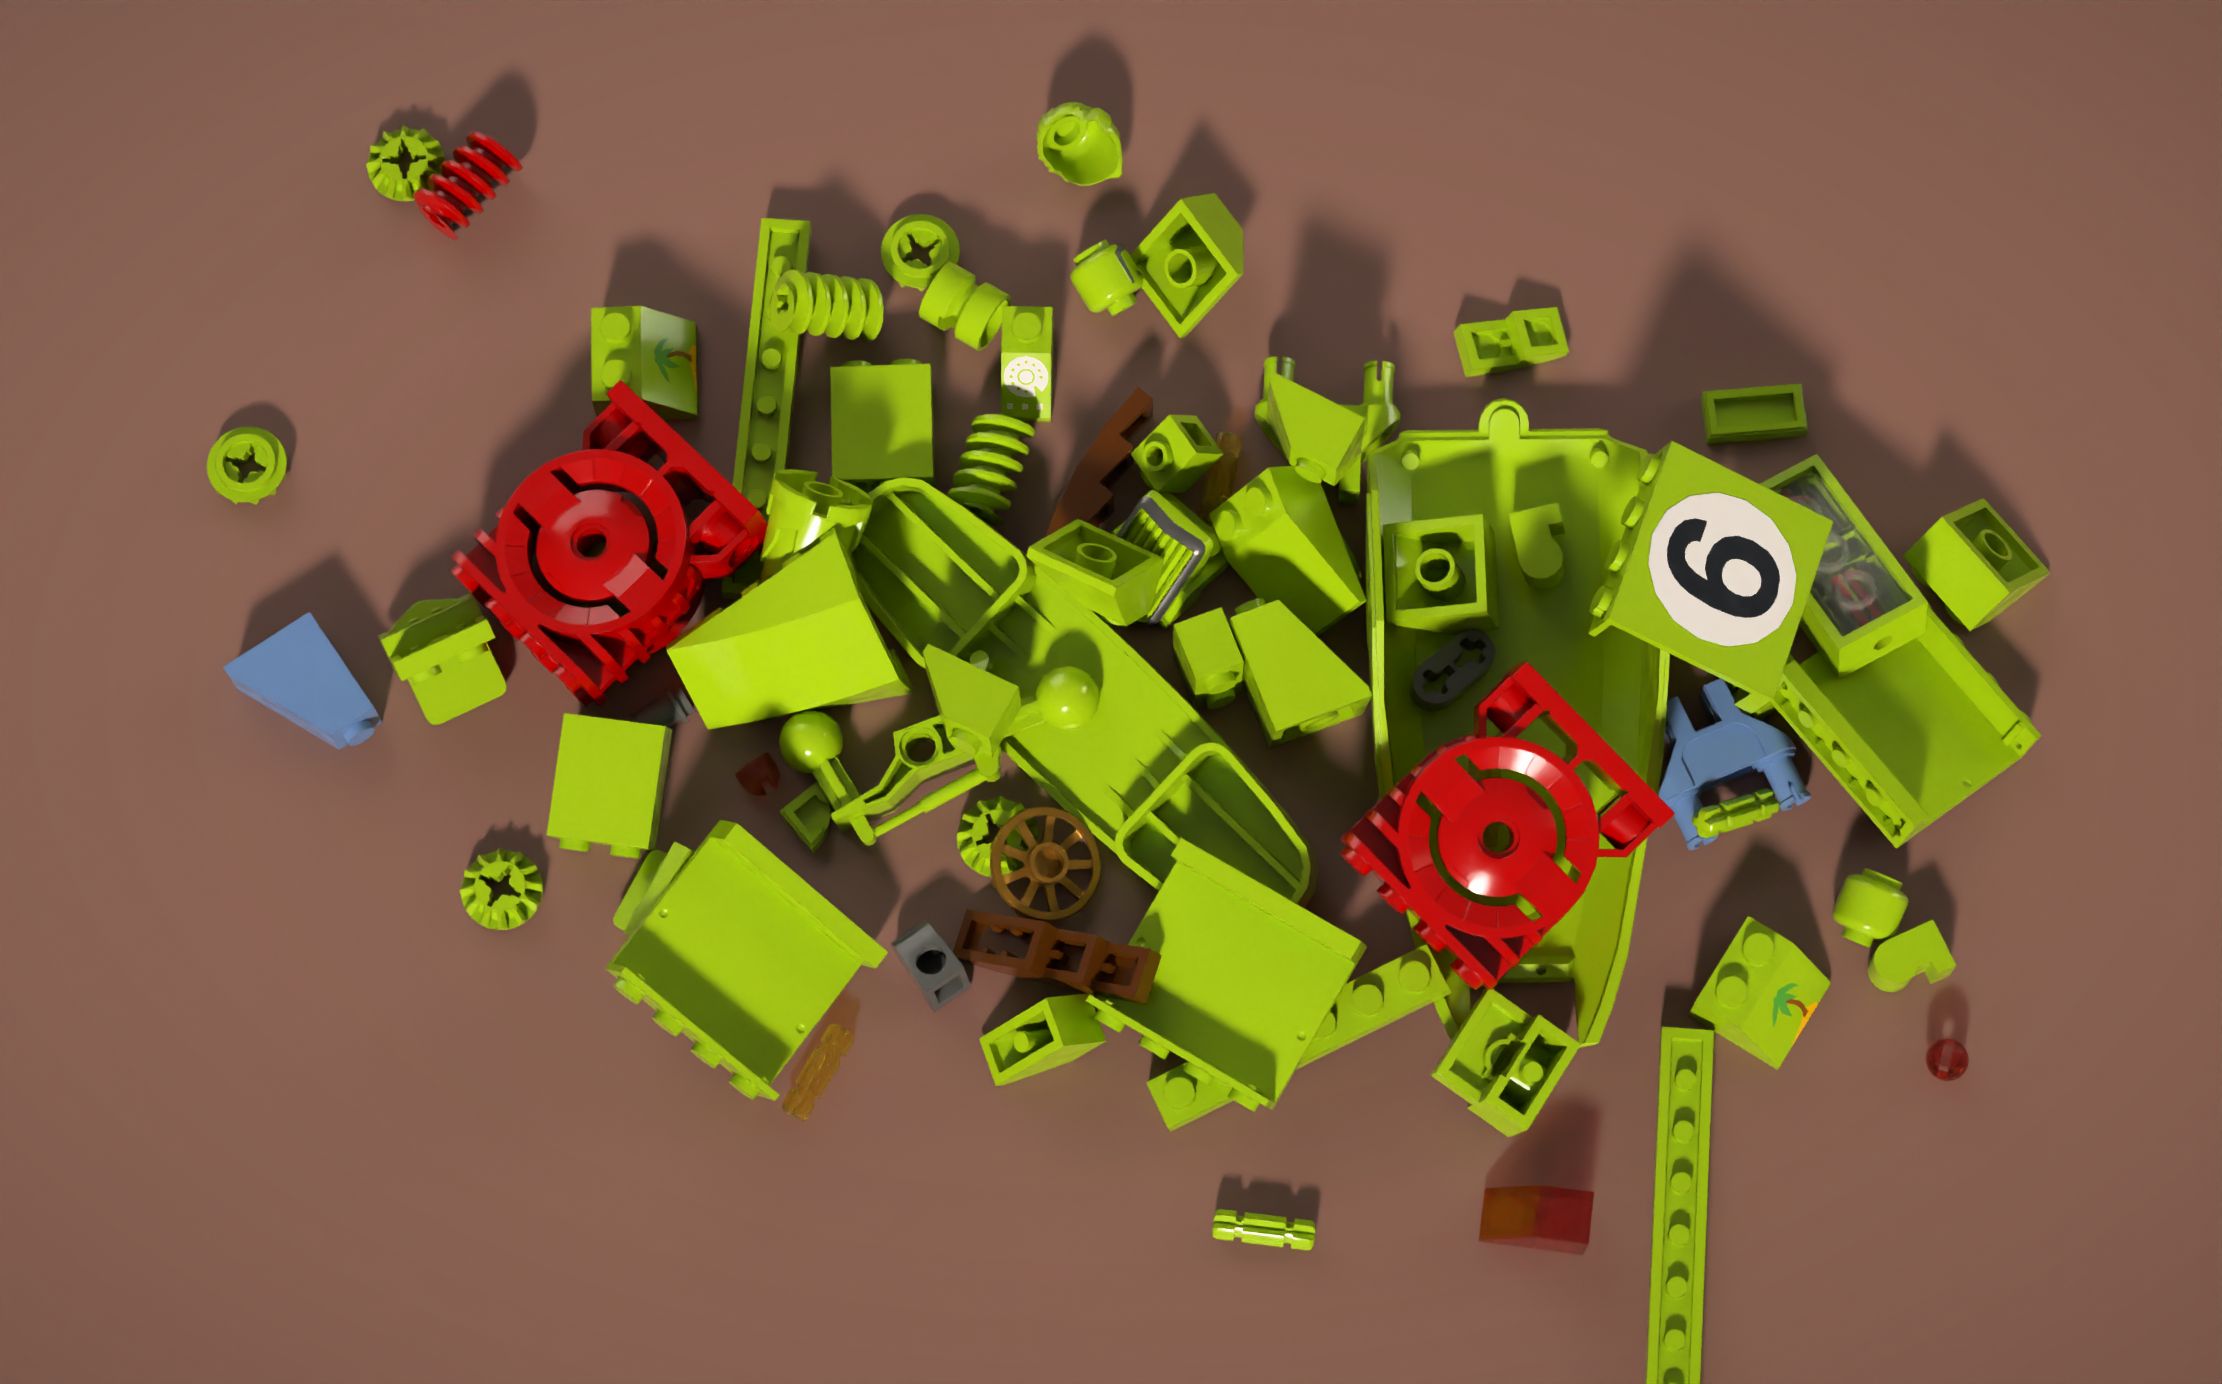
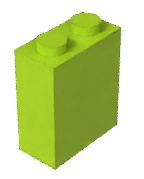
[830,359,935,494]
[547,713,672,859]

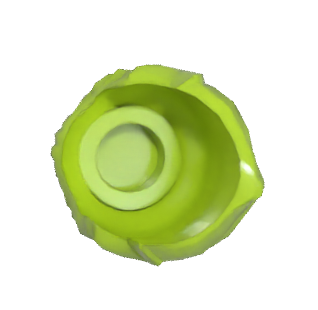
[1035,102,1123,186]

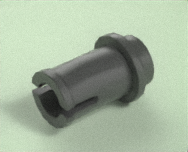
[627,686,696,728]

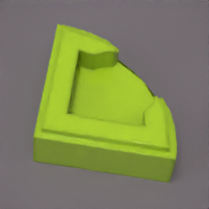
[779,782,831,854]

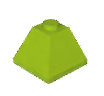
[1130,193,1244,338]
[1267,372,1365,486]
[1026,519,1165,627]

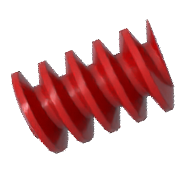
[413,132,523,240]

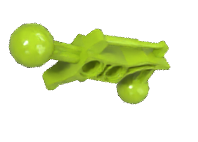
[779,650,1100,846]

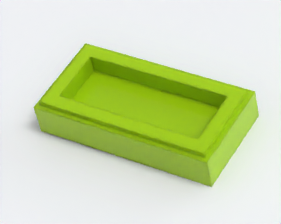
[1700,383,1808,444]

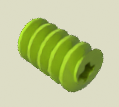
[770,269,884,342]
[947,414,1036,526]

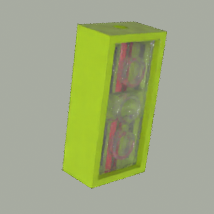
[1760,454,1928,679]

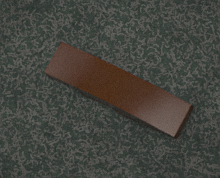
[1046,387,1153,537]
[953,909,1162,1005]

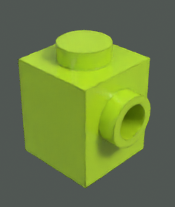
[1131,414,1223,493]

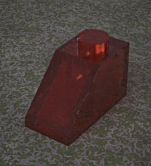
[1478,1185,1594,1255]

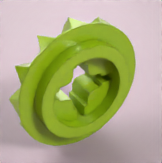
[366,125,445,201]
[881,214,960,292]
[207,427,288,505]
[956,796,1039,878]
[460,848,543,930]

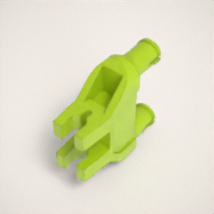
[1254,356,1401,504]

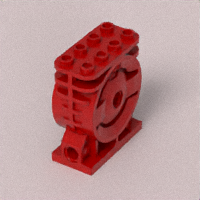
[450,380,767,707]
[1340,661,1675,990]

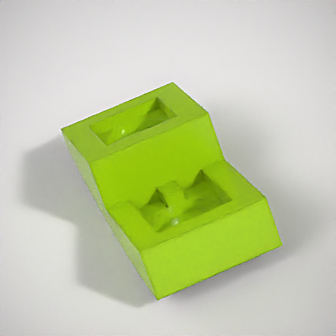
[1453,307,1569,377]

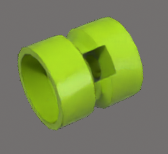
[919,261,1012,351]

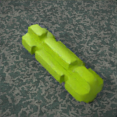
[1692,788,1779,838]
[1212,1209,1316,1250]

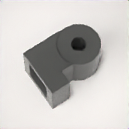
[891,920,971,1012]

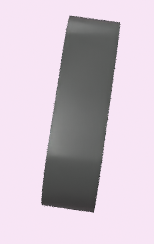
[1409,629,1495,712]

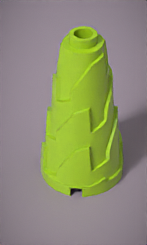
[759,469,873,584]

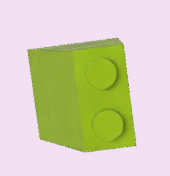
[1229,598,1372,749]

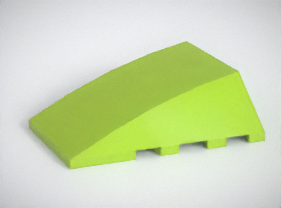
[666,527,914,730]

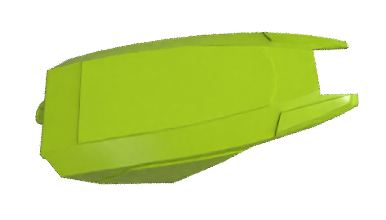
[1366,398,1670,1048]

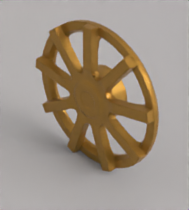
[990,806,1101,922]

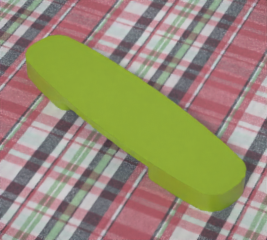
[849,477,1319,908]

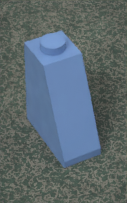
[223,612,382,750]

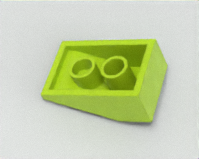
[1209,466,1367,637]

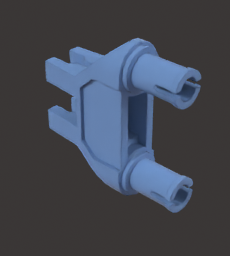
[1658,678,1811,850]

